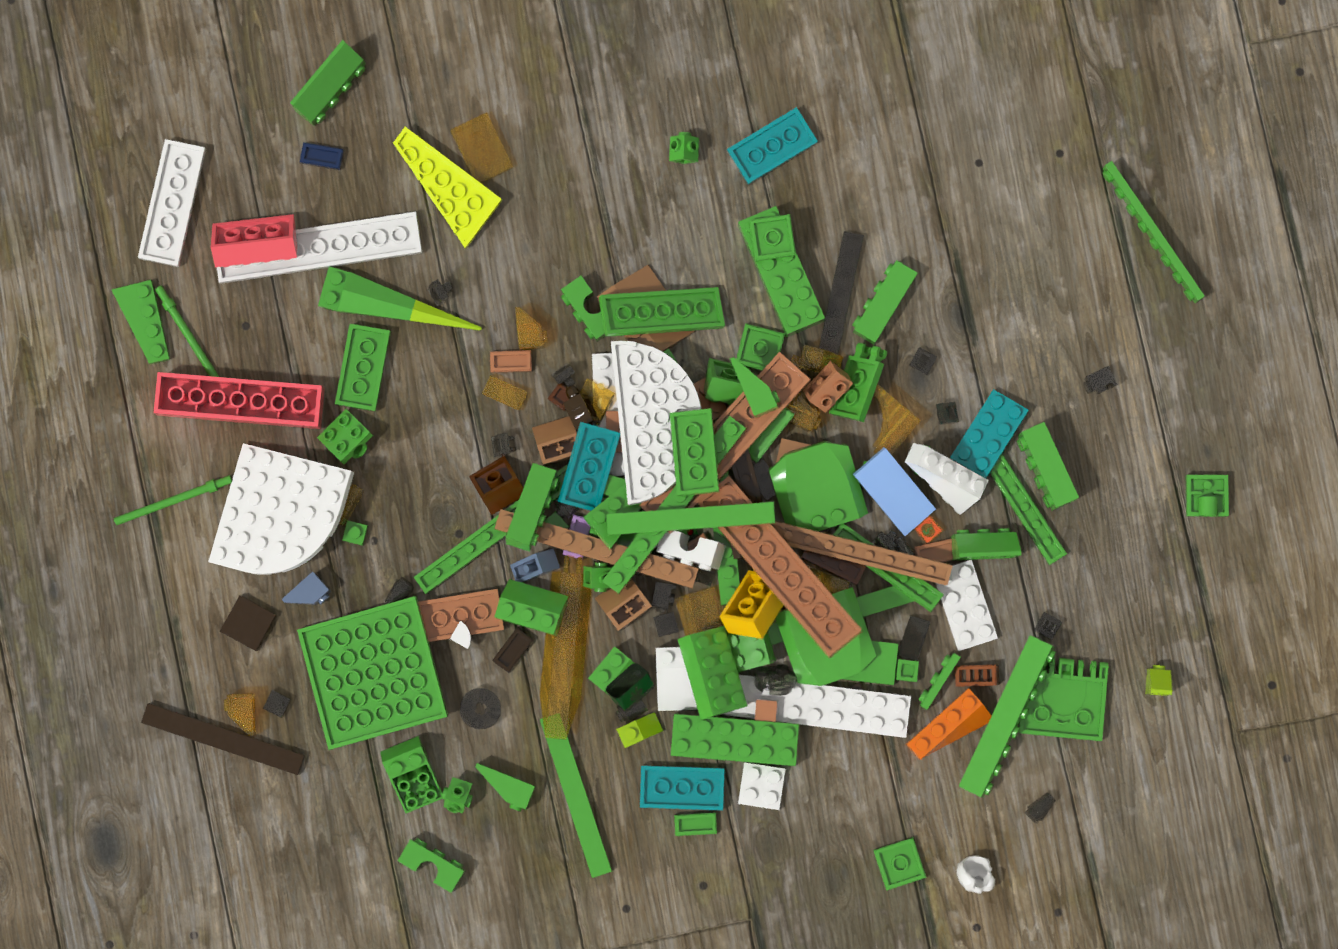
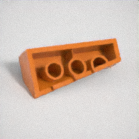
[905,688,992,760]

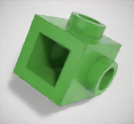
[669,132,699,164]
[583,562,612,592]
[441,777,473,813]

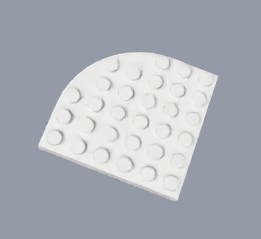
[208,443,354,575]

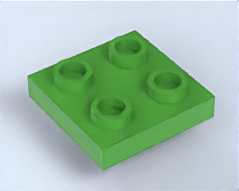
[317,409,373,464]
[1186,475,1229,517]

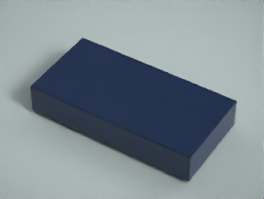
[300,142,344,170]

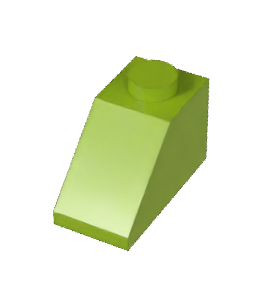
[1145,665,1172,696]
[616,712,663,748]

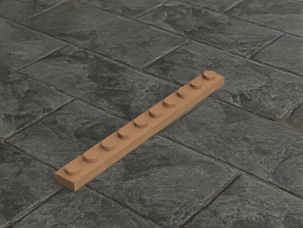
[494,509,699,589]
[770,521,953,586]

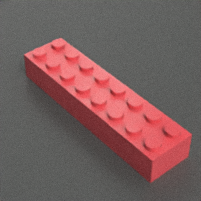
[153,372,325,429]

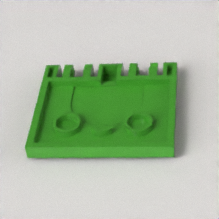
[1019,657,1108,741]

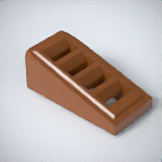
[955,664,999,687]

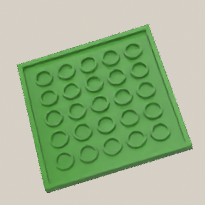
[297,596,449,750]

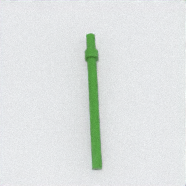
[155,285,219,377]
[114,475,232,526]

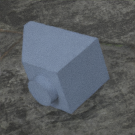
[510,549,560,583]
[282,572,331,605]

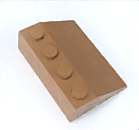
[597,265,695,352]

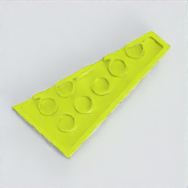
[393,127,502,249]

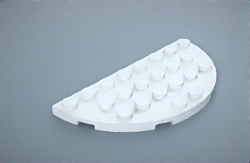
[611,341,702,506]

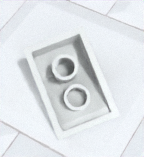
[656,647,698,711]

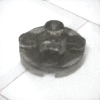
[754,664,796,696]
[460,688,501,730]

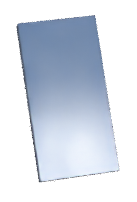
[853,447,936,536]

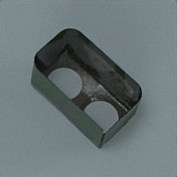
[606,663,655,712]

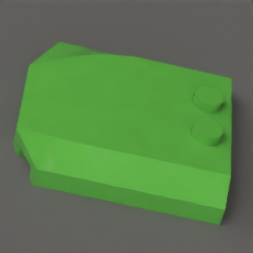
[768,441,868,531]
[775,587,876,686]

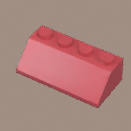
[211,214,297,267]

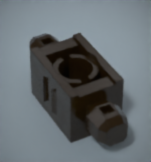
[563,385,601,430]

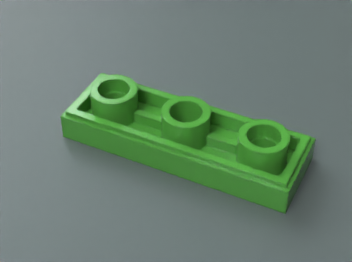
[918,653,961,710]

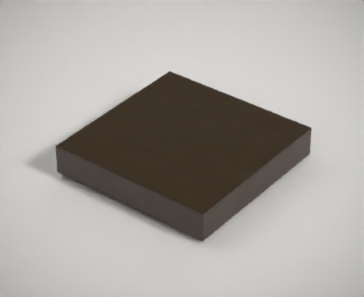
[220,595,276,651]

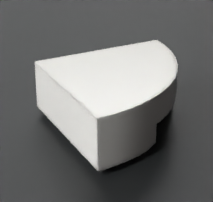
[450,621,471,649]

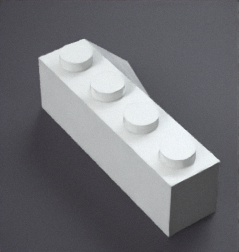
[905,443,989,515]

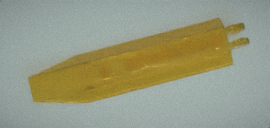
[540,556,592,740]

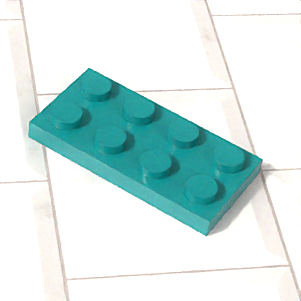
[727,107,818,185]
[950,389,1029,479]
[558,422,620,511]
[640,766,724,810]

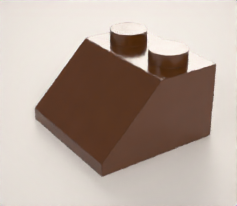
[469,456,523,515]

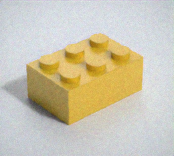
[719,570,783,639]

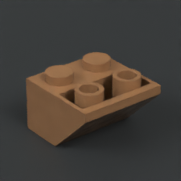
[532,416,577,467]
[595,579,652,631]

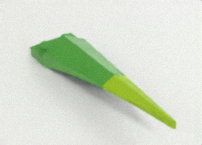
[318,266,482,331]

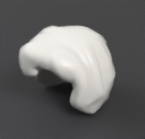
[957,855,995,894]

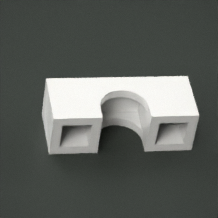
[656,531,726,571]

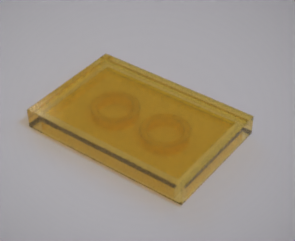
[450,112,513,183]

